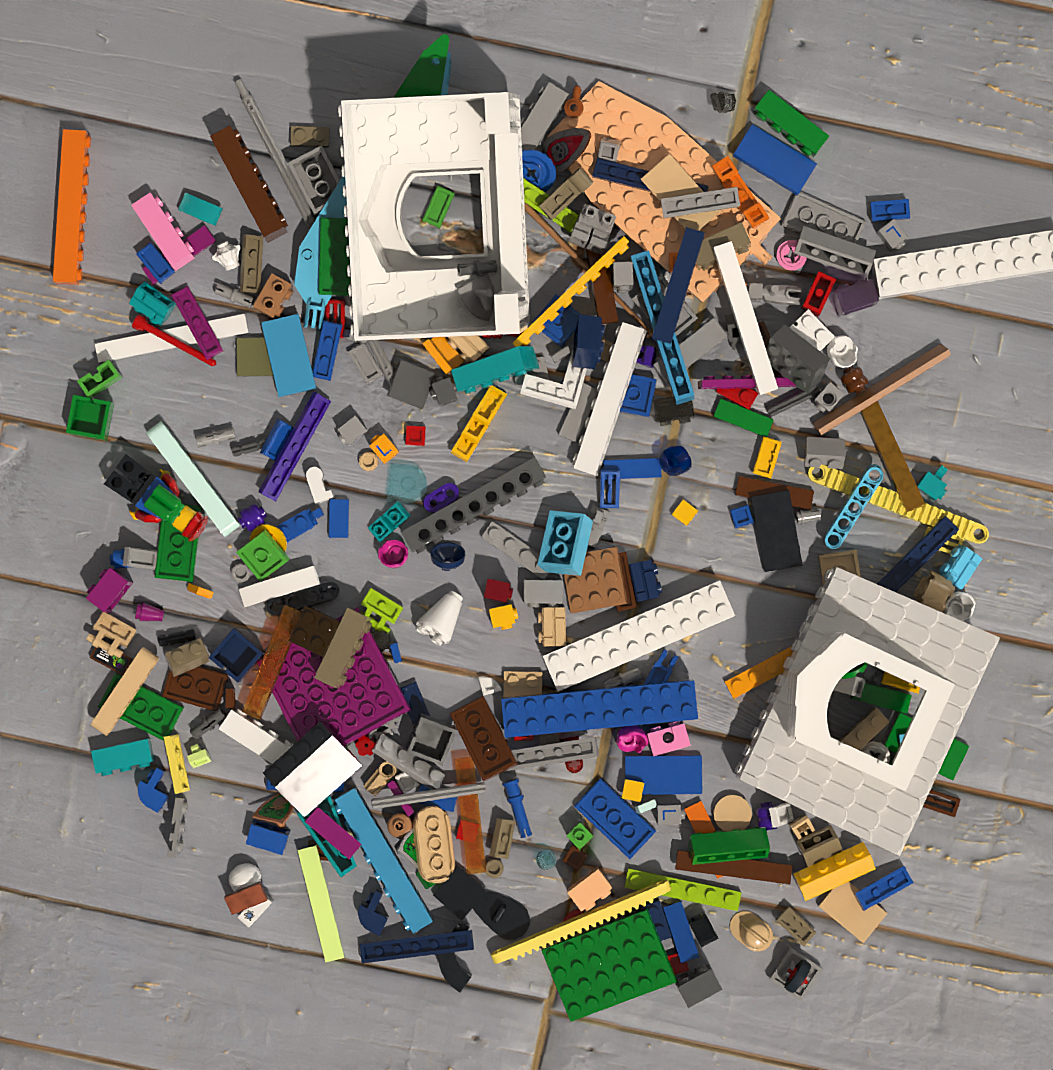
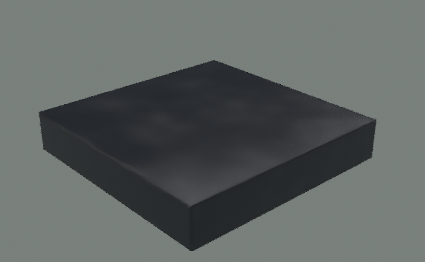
[433,866,487,920]

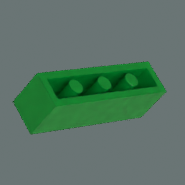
[754,90,829,157]
[688,827,770,865]

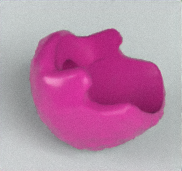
[616,725,648,753]

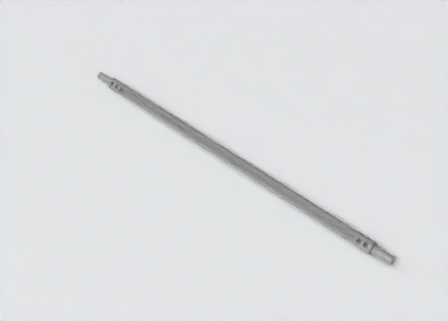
[235,79,401,402]

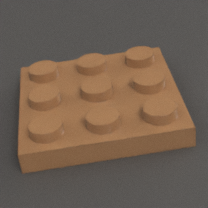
[564,547,628,613]

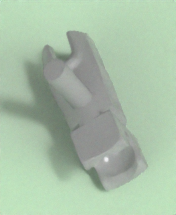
[747,283,801,306]

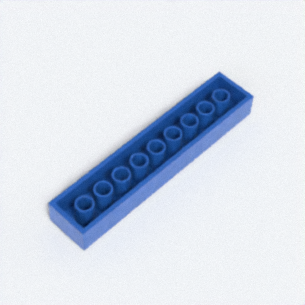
[501,679,698,738]

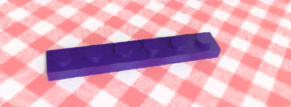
[258,392,331,502]

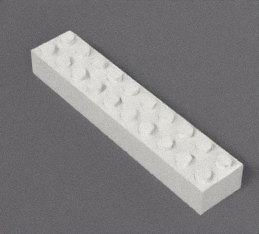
[871,230,1053,300]
[543,581,735,691]

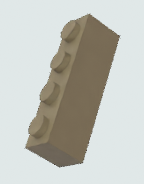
[314,608,372,688]

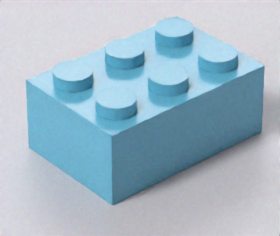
[537,510,593,576]

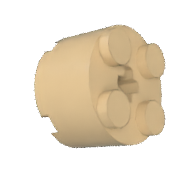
[913,570,955,613]

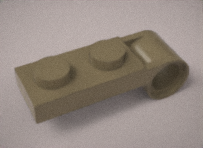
[538,167,594,220]

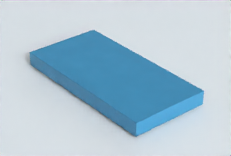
[261,314,316,397]

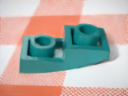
[178,192,223,226]
[368,501,411,542]

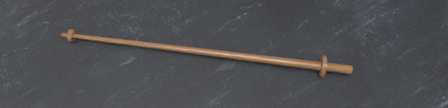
[524,203,653,339]

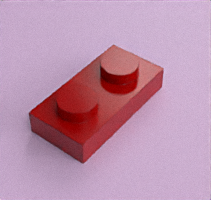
[716,375,758,410]

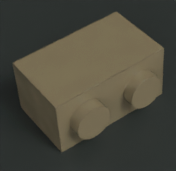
[165,638,209,677]
[796,825,843,867]

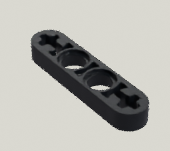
[267,582,339,617]

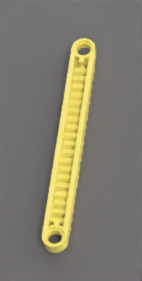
[807,464,989,544]
[490,879,672,964]

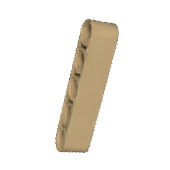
[91,647,160,736]

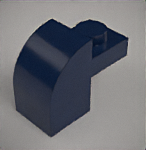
[358,889,389,936]

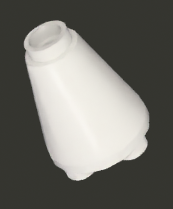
[415,591,463,646]

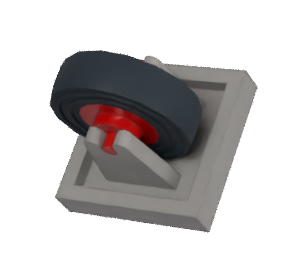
[769,947,823,1001]

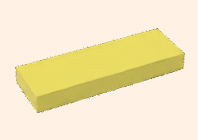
[164,734,190,794]

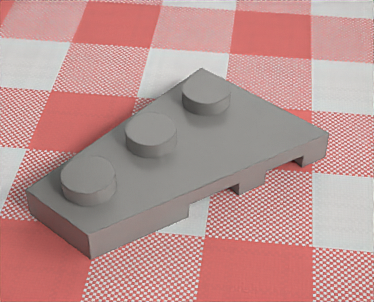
[167,797,188,858]

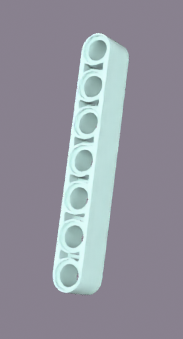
[146,421,241,537]

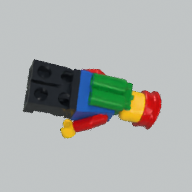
[104,454,208,542]

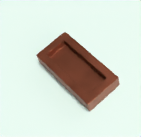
[224,882,268,915]

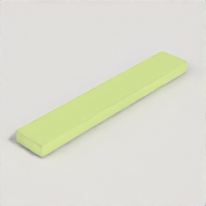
[298,845,345,962]

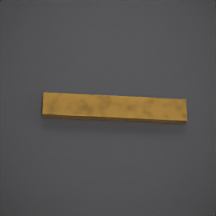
[860,401,925,512]

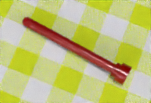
[132,314,216,366]

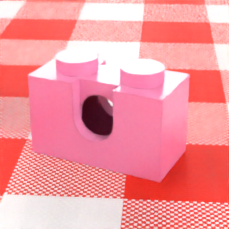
[646,721,691,756]

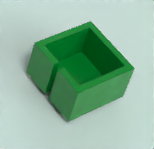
[66,395,114,441]

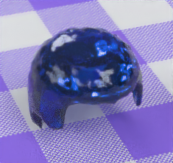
[659,446,692,476]

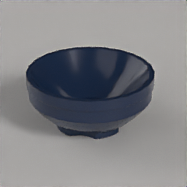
[430,542,465,571]

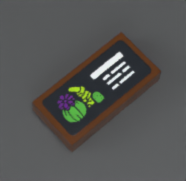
[90,647,133,675]

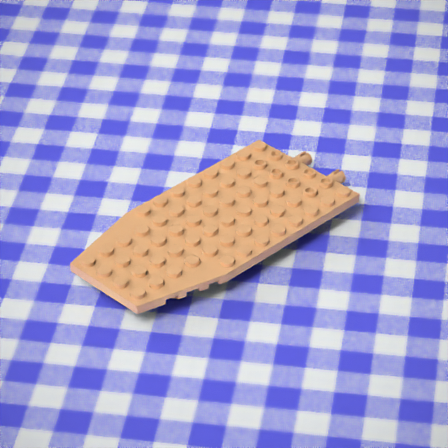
[547,81,781,303]

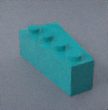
[451,346,539,394]

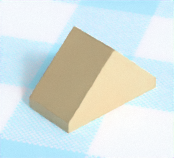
[788,814,816,840]

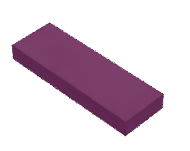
[305,807,362,859]

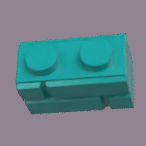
[129,282,176,326]

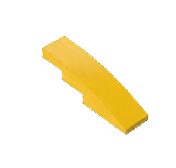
[451,386,507,462]

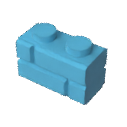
[940,544,982,591]

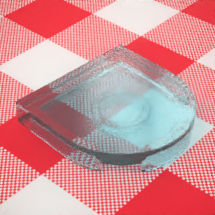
[387,463,427,503]

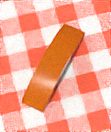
[712,156,770,229]

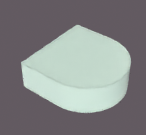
[634,799,657,814]

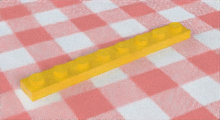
[513,236,629,347]

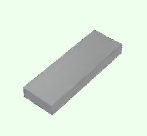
[558,383,599,443]

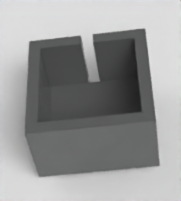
[405,713,457,766]
[675,964,723,1008]

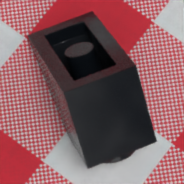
[689,913,719,948]

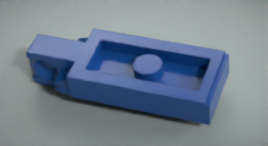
[276,508,324,543]

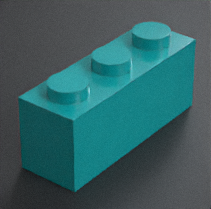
[91,738,155,776]

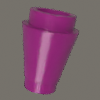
[135,603,164,622]

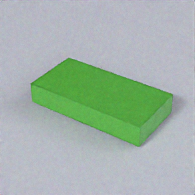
[422,186,455,229]

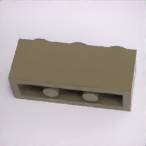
[696,222,751,271]

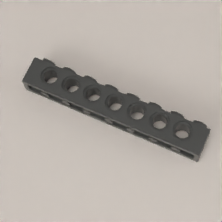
[401,457,546,554]

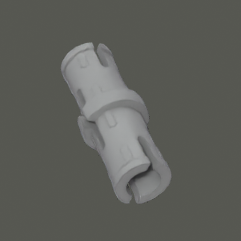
[215,283,255,308]
[196,427,236,448]

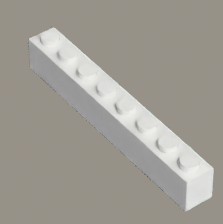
[572,322,647,476]

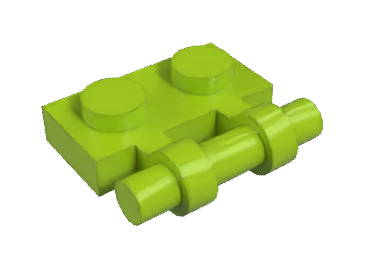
[361,588,404,635]

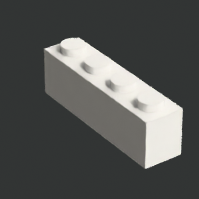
[219,709,294,764]

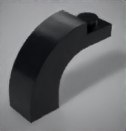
[438,921,472,993]

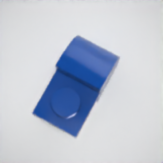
[138,767,169,813]

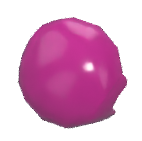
[378,539,409,568]

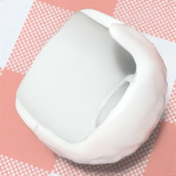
[827,335,858,368]
[944,591,975,621]
[228,863,261,892]

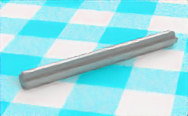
[371,782,486,809]

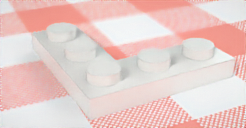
[520,350,587,409]

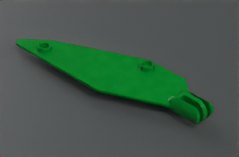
[393,34,450,98]

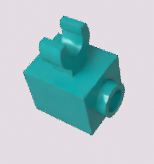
[917,465,948,501]

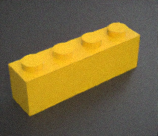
[793,842,876,901]

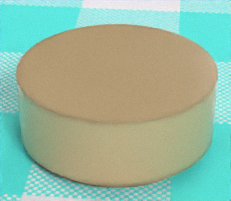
[359,452,378,471]

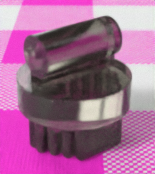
[710,91,736,113]
[371,630,391,652]

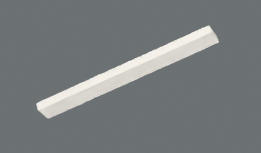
[712,241,778,395]
[95,314,249,363]

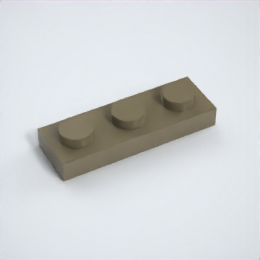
[240,234,263,294]

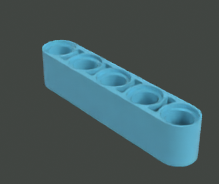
[825,464,883,549]

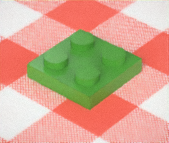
[236,529,290,582]

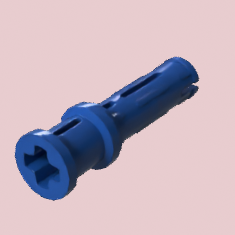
[502,778,533,838]

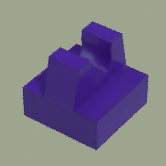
[636,346,657,368]

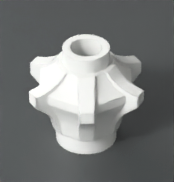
[212,241,240,271]

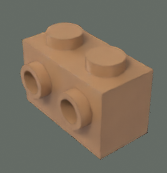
[253,273,294,319]

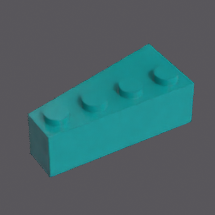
[297,796,357,878]

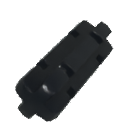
[158,629,196,647]

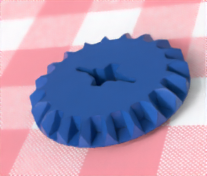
[522,149,556,192]

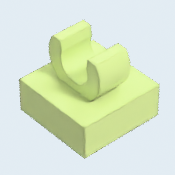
[187,744,212,768]

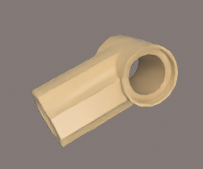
[363,760,397,797]

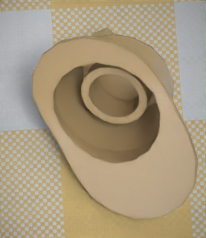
[730,911,773,952]

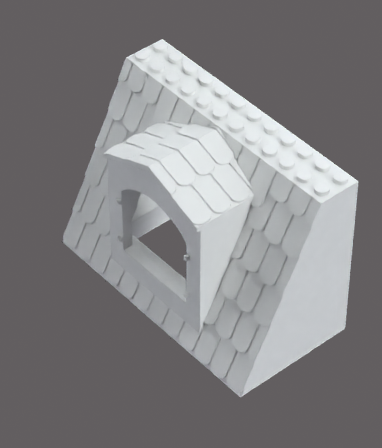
[338,92,530,340]
[734,567,1000,856]

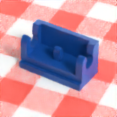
[246,819,291,855]

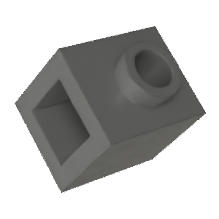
[430,376,458,407]

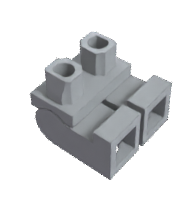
[568,203,616,255]

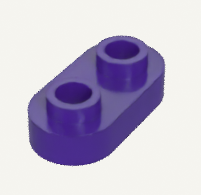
[424,483,459,513]

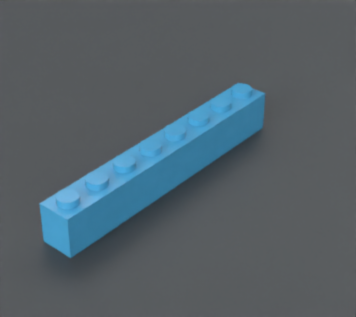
[631,250,695,405]
[334,787,433,933]

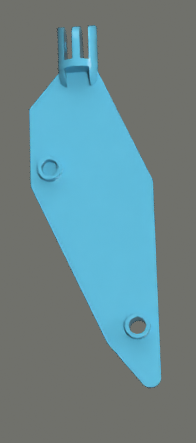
[294,176,348,330]

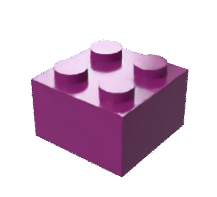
[86,568,133,613]

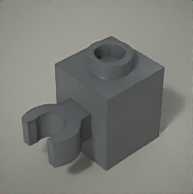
[725,314,744,350]

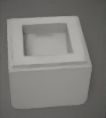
[597,137,621,162]

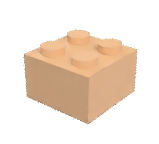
[567,866,612,911]

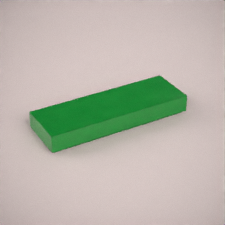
[713,399,774,437]
[851,683,912,714]

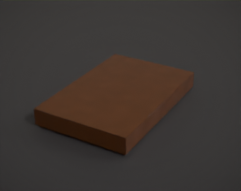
[162,667,229,711]

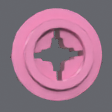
[776,240,807,271]

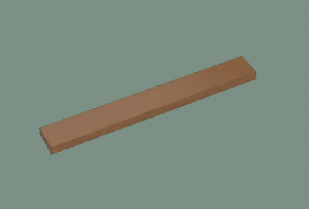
[812,344,951,435]

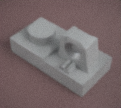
[588,505,610,548]

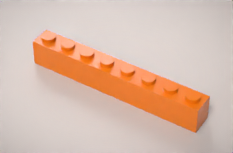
[53,129,91,285]

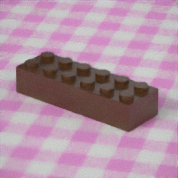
[210,125,288,243]

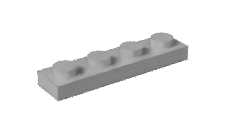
[661,187,740,219]
[481,521,550,580]
[372,734,445,790]

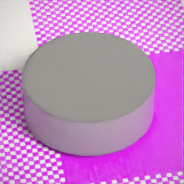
[231,563,251,583]

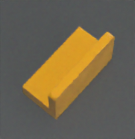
[422,337,464,376]

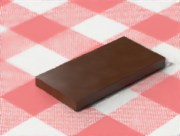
[449,696,518,782]

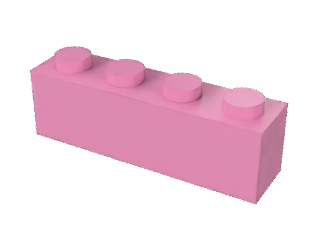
[131,193,195,271]

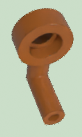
[564,85,584,118]

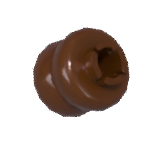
[840,366,868,395]

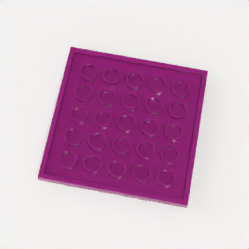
[257,607,411,745]

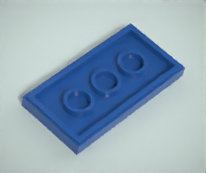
[733,124,817,196]
[625,755,702,795]
[574,778,656,859]

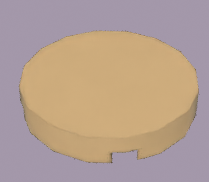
[713,795,752,832]

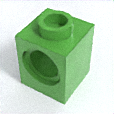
[566,821,594,850]

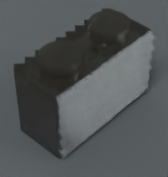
[653,397,694,426]

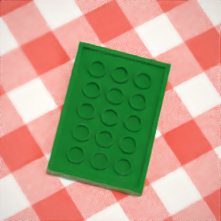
[541,909,677,1022]

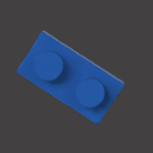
[870,199,910,222]

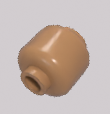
[387,813,413,838]

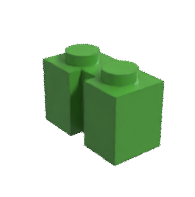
[77,360,123,399]

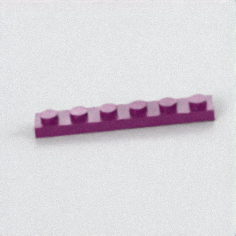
[698,375,797,389]

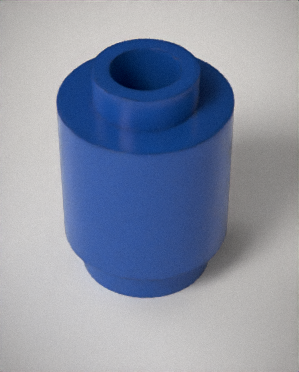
[110,549,131,569]

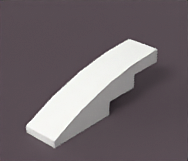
[239,566,320,607]

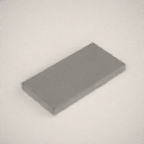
[781,192,867,244]

